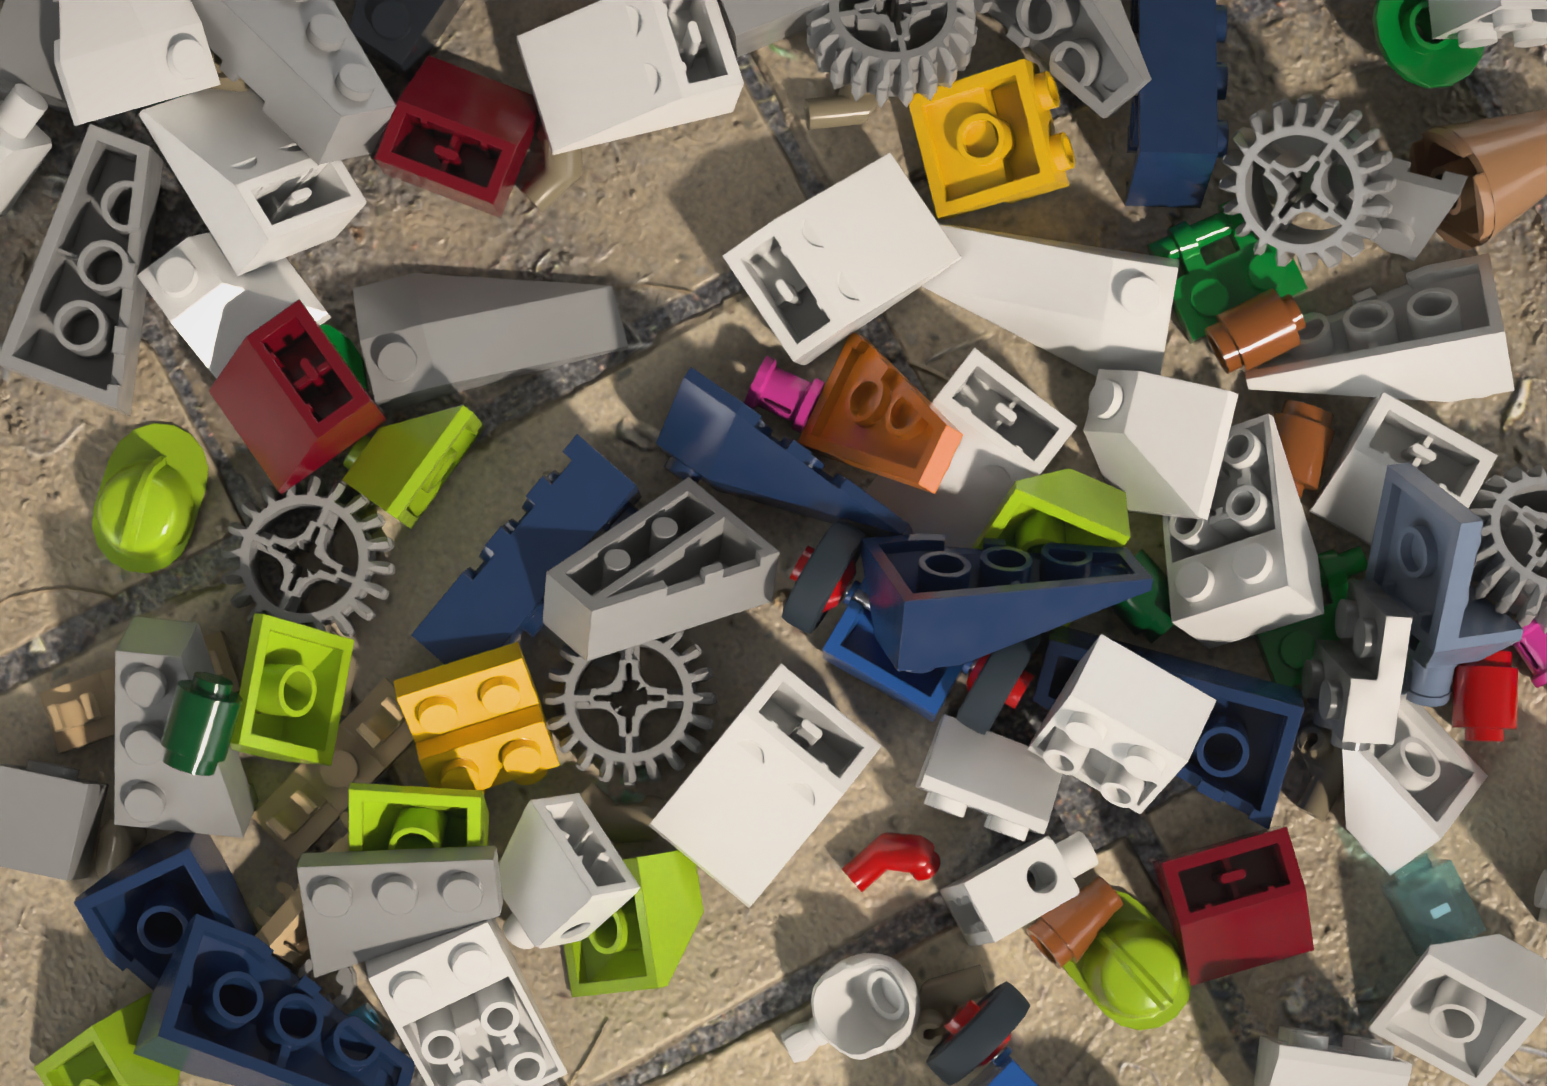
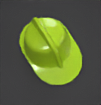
[92,423,209,573]
[1063,891,1192,1031]

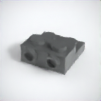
[1301,579,1412,751]

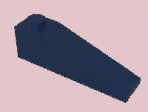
[656,367,914,537]
[74,831,258,991]

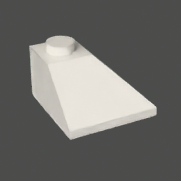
[137,232,331,379]
[1083,369,1238,520]
[1342,694,1488,876]
[1367,934,1547,1086]

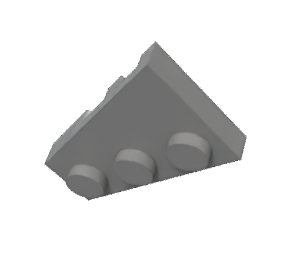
[1262,135,1468,261]
[297,846,503,978]

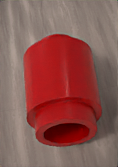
[1452,651,1518,742]

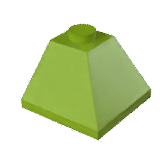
[342,405,485,530]
[972,468,1130,627]
[230,613,354,766]
[349,783,489,851]
[564,850,704,998]
[34,992,180,1086]

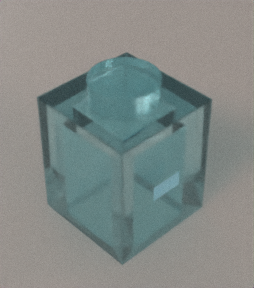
[1381,853,1486,957]

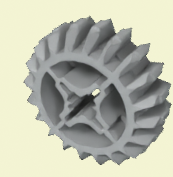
[806,0,978,108]
[1219,95,1397,271]
[1468,463,1547,634]
[221,474,396,637]
[543,631,717,786]

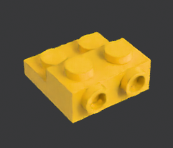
[909,58,1075,220]
[394,642,560,794]

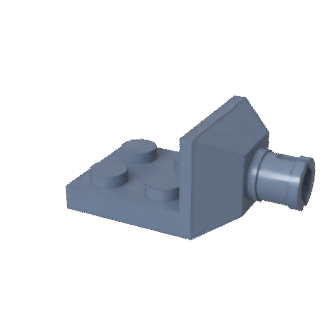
[1365,463,1524,707]

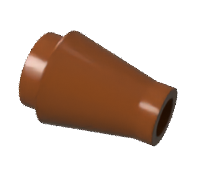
[1026,876,1123,969]

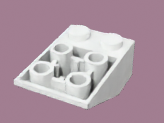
[516,0,744,155]
[139,89,367,276]
[723,153,962,366]
[866,347,1077,548]
[1162,413,1324,649]
[648,664,882,908]
[365,918,568,1086]

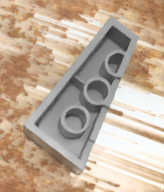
[0,124,163,417]

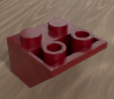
[374,55,540,218]
[209,299,387,494]
[1152,826,1314,986]

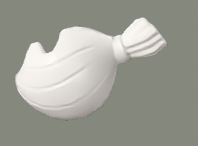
[780,953,920,1063]

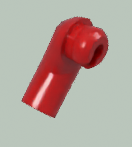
[842,832,941,892]

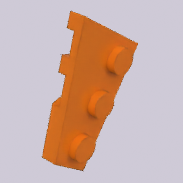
[798,332,963,494]

